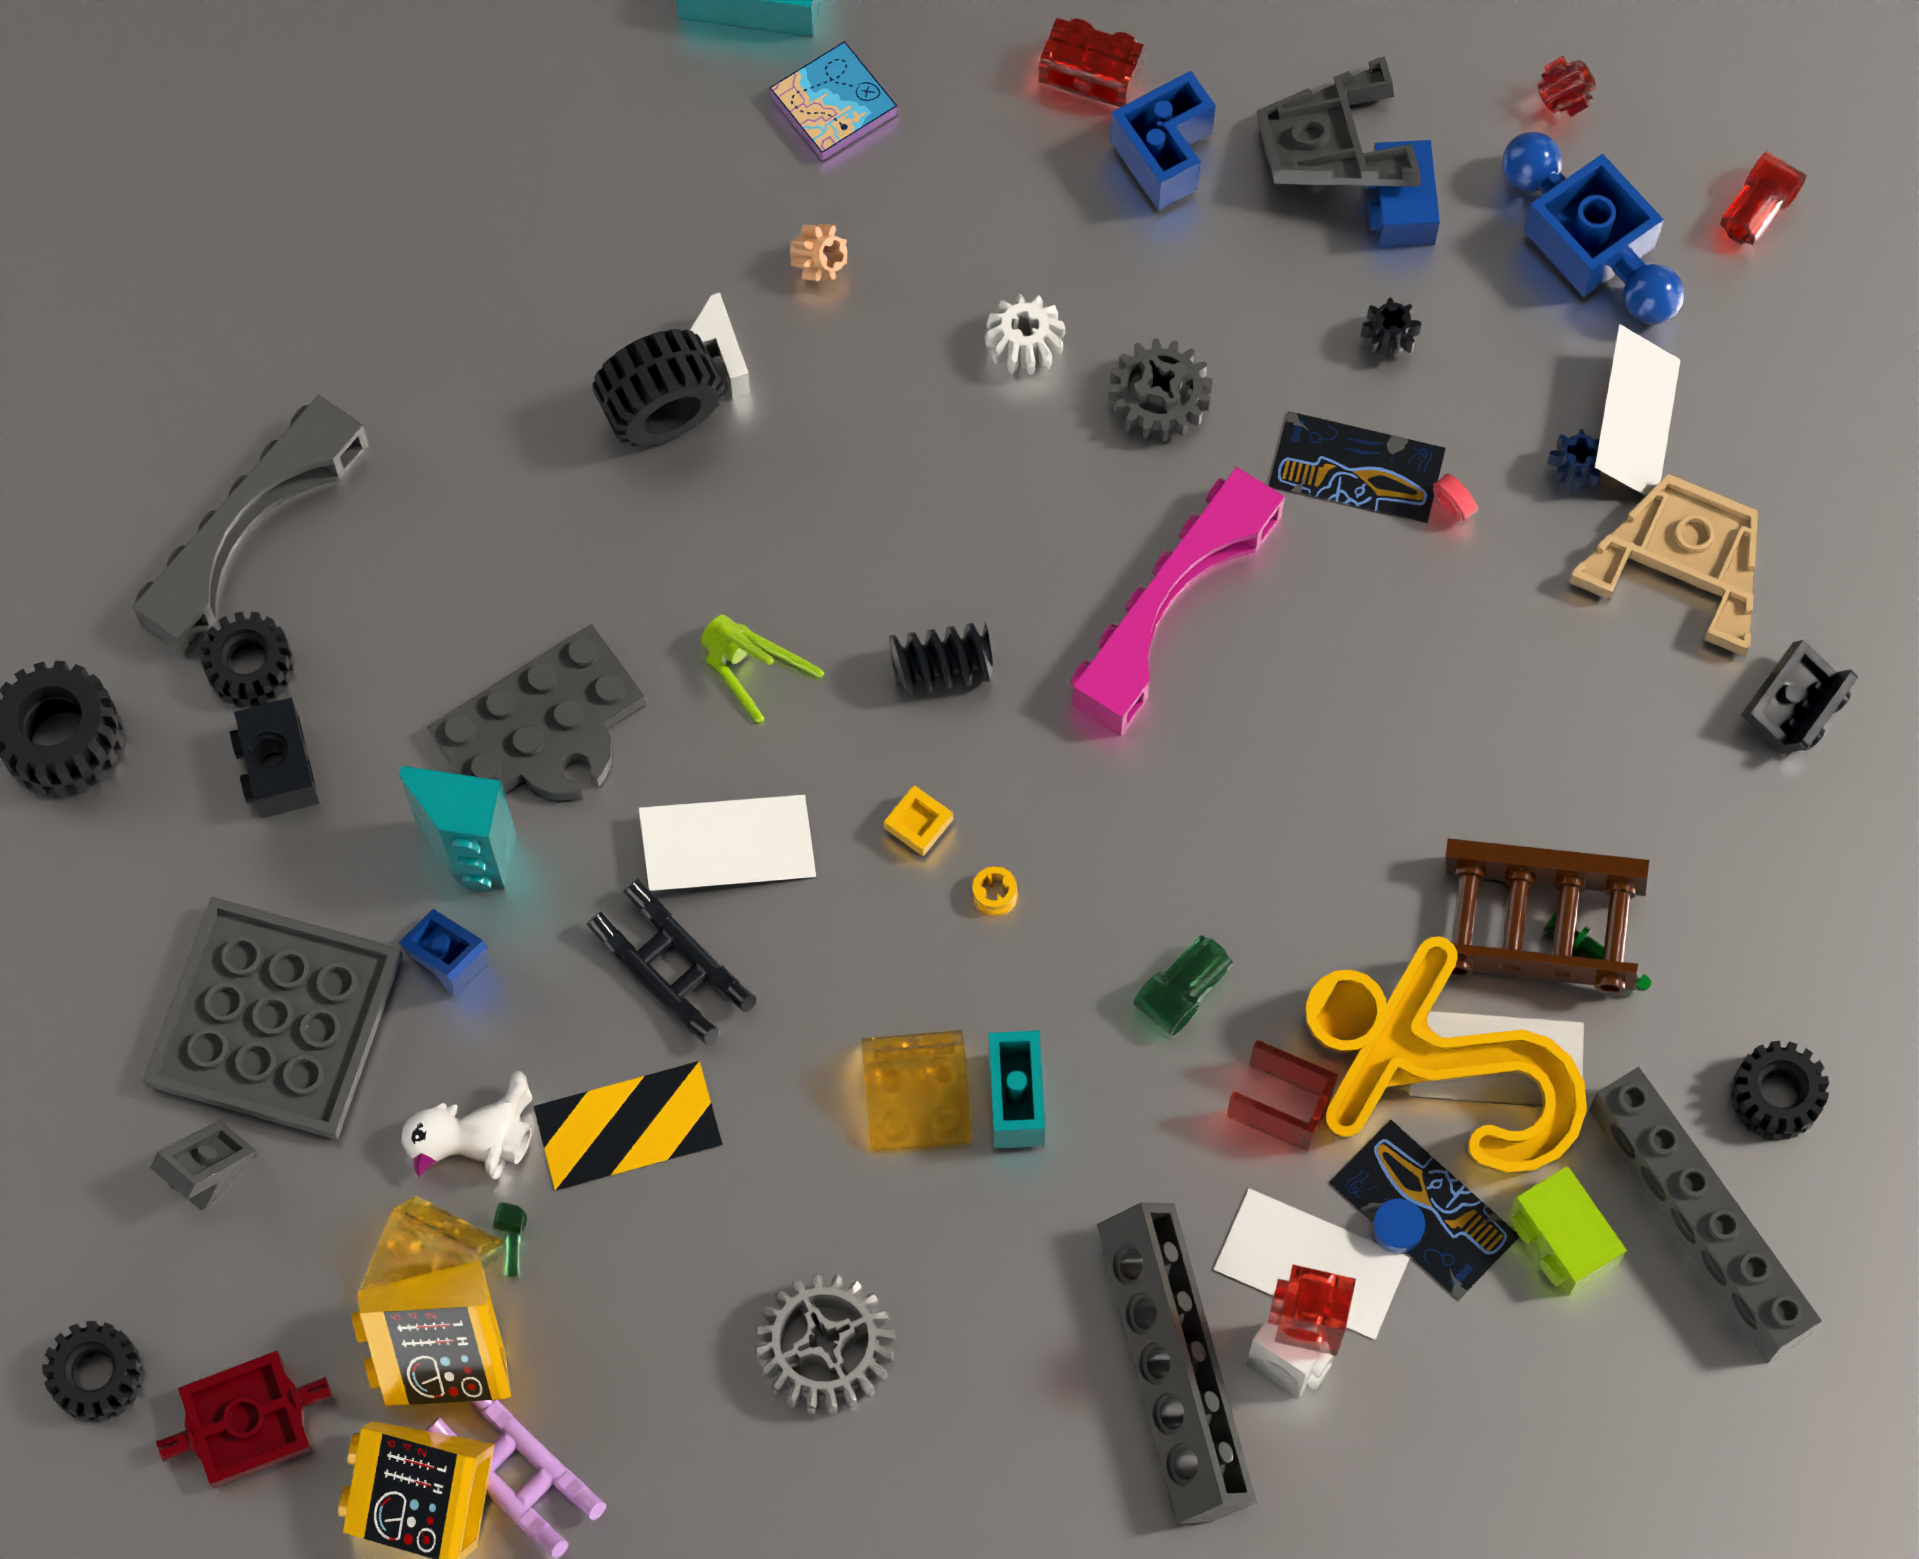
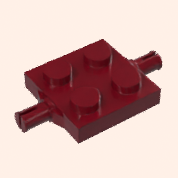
[156,1351,333,1489]

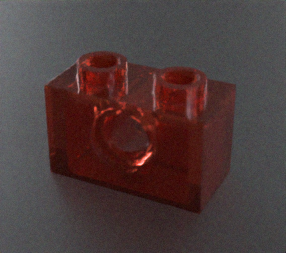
[1268,1264,1356,1356]

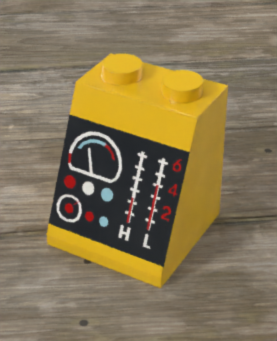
[351,1260,511,1406]
[338,1421,495,1559]

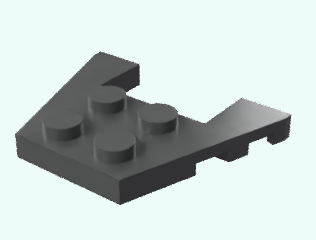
[1257,57,1421,187]

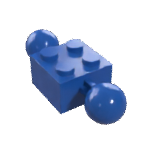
[1502,132,1684,325]

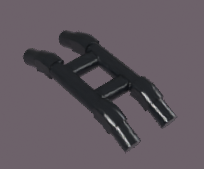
[586,878,757,1045]

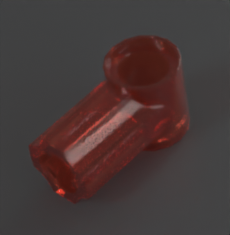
[1720,151,1807,245]

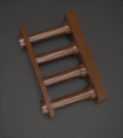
[1445,838,1649,994]

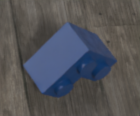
[1110,71,1216,211]

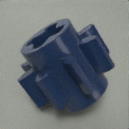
[1547,429,1602,493]

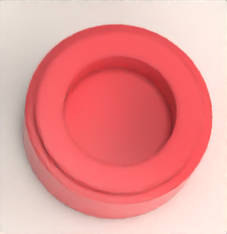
[1433,473,1478,522]

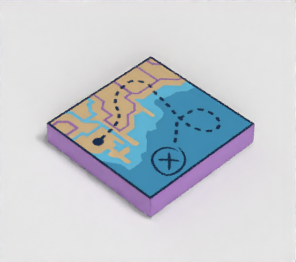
[769,41,898,161]

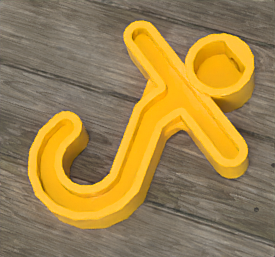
[1305,936,1587,1173]

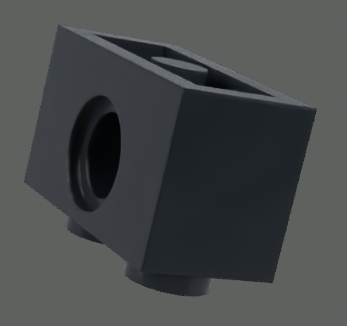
[229,697,320,818]

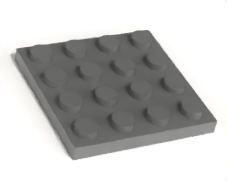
[143,897,403,1140]

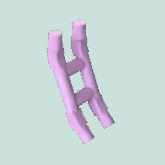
[425,1400,606,1558]

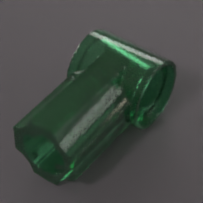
[1133,935,1233,1037]

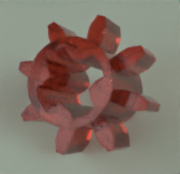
[1538,56,1596,117]

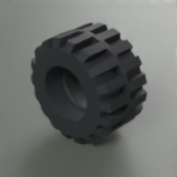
[592,329,725,447]
[0,661,124,797]

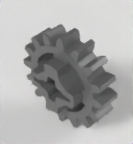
[1108,338,1212,441]

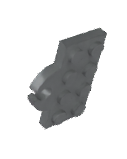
[427,624,646,801]

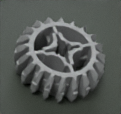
[755,1273,895,1415]

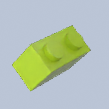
[1511,1166,1627,1295]

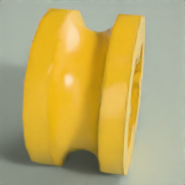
[972,866,1018,916]

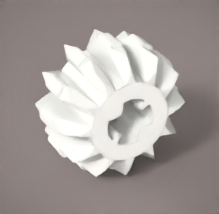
[985,293,1065,377]

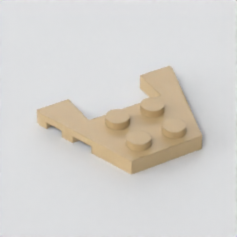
[1569,474,1759,657]

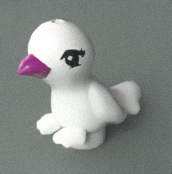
[401,1071,533,1179]

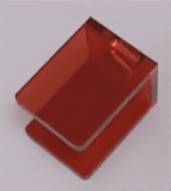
[1227,1040,1339,1152]

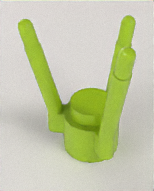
[700,614,824,723]

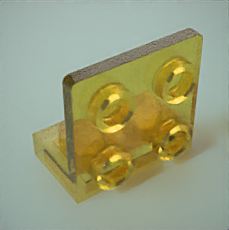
[862,1030,972,1151]
[357,1196,504,1301]

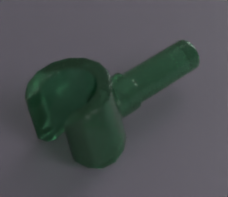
[493,1202,527,1277]

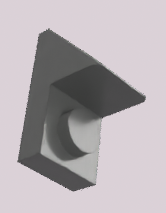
[150,1120,257,1210]

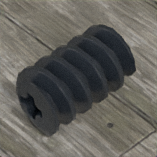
[889,622,993,695]

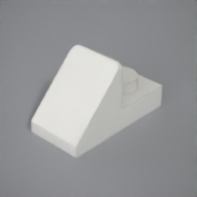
[690,293,751,400]

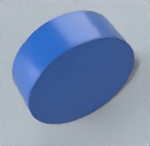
[1372,1198,1425,1253]

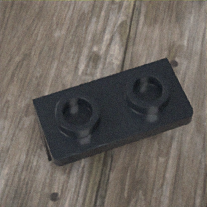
[1741,640,1858,754]

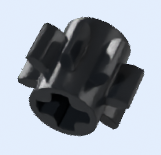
[1360,298,1422,361]

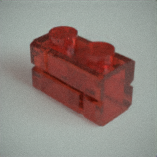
[1038,18,1145,108]

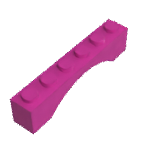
[1070,467,1285,736]

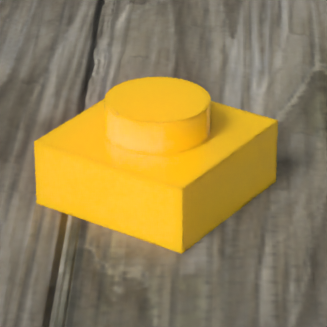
[884,785,953,856]

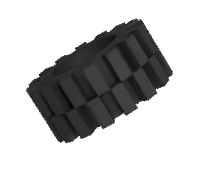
[200,611,294,707]
[1731,1041,1829,1140]
[42,1321,144,1422]

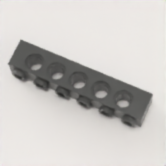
[1589,1066,1822,1363]
[1097,1202,1257,1524]

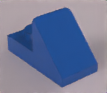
[398,909,489,997]

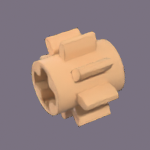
[790,224,847,281]

